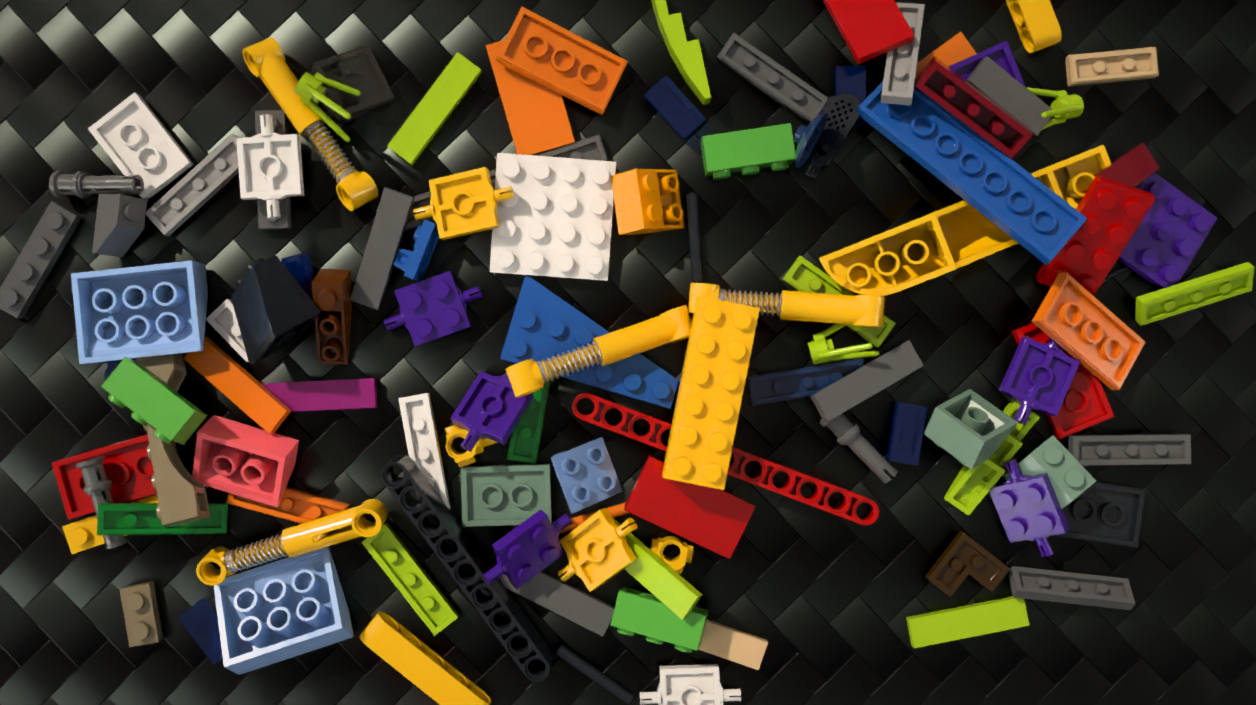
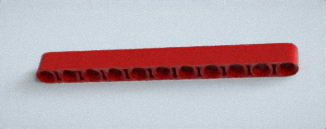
[572,393,879,525]

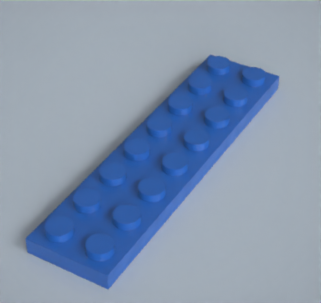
[856,81,1087,265]

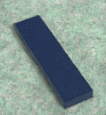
[746,358,864,406]

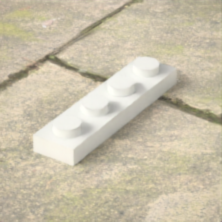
[398,393,451,509]

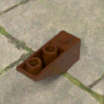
[312,268,352,365]

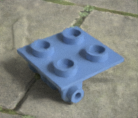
[551,437,623,514]

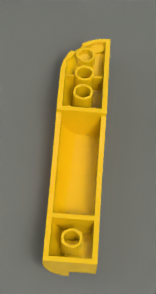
[819,145,1111,296]

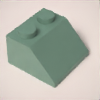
[924,389,1018,470]
[1002,435,1096,509]

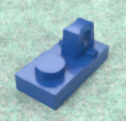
[393,219,439,282]

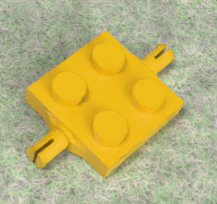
[413,167,514,240]
[558,508,637,592]

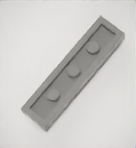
[881,2,925,105]
[146,133,239,236]

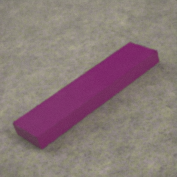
[261,378,378,412]

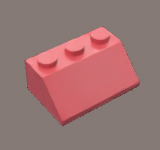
[192,415,299,507]

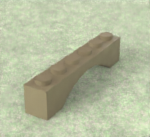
[134,353,211,527]

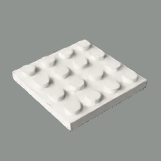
[490,153,616,281]

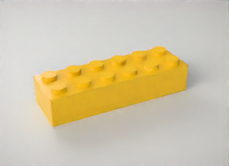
[662,296,760,490]

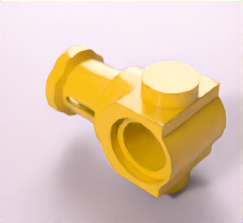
[445,425,498,468]
[650,536,693,594]

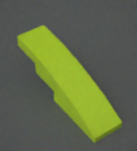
[651,0,711,105]
[944,398,1040,516]

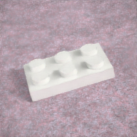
[88,92,194,201]

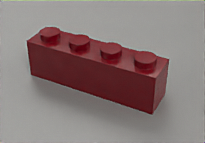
[915,56,1033,159]

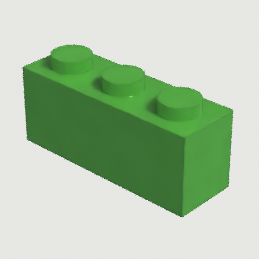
[700,123,796,180]
[101,357,207,445]
[610,586,709,653]

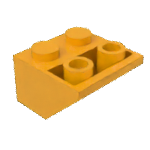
[611,169,684,235]

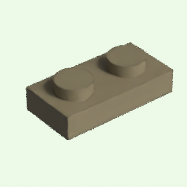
[120,581,163,647]

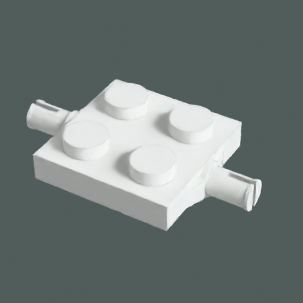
[236,115,304,219]
[640,664,741,705]

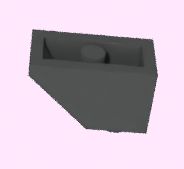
[92,194,147,257]

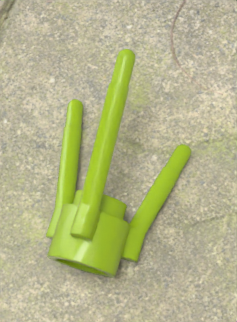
[294,72,361,142]
[1027,87,1084,130]
[808,324,880,365]

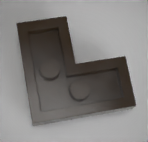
[925,531,1010,597]

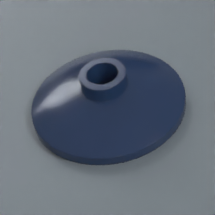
[793,111,828,168]

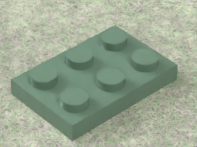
[461,464,552,527]

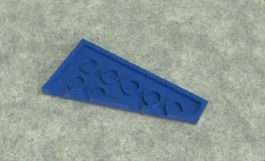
[500,275,679,409]

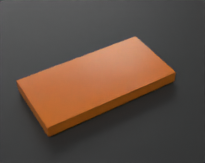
[496,7,628,115]
[486,40,575,156]
[1031,272,1145,390]

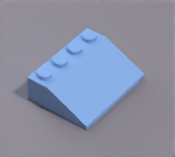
[71,260,208,364]
[214,546,354,675]

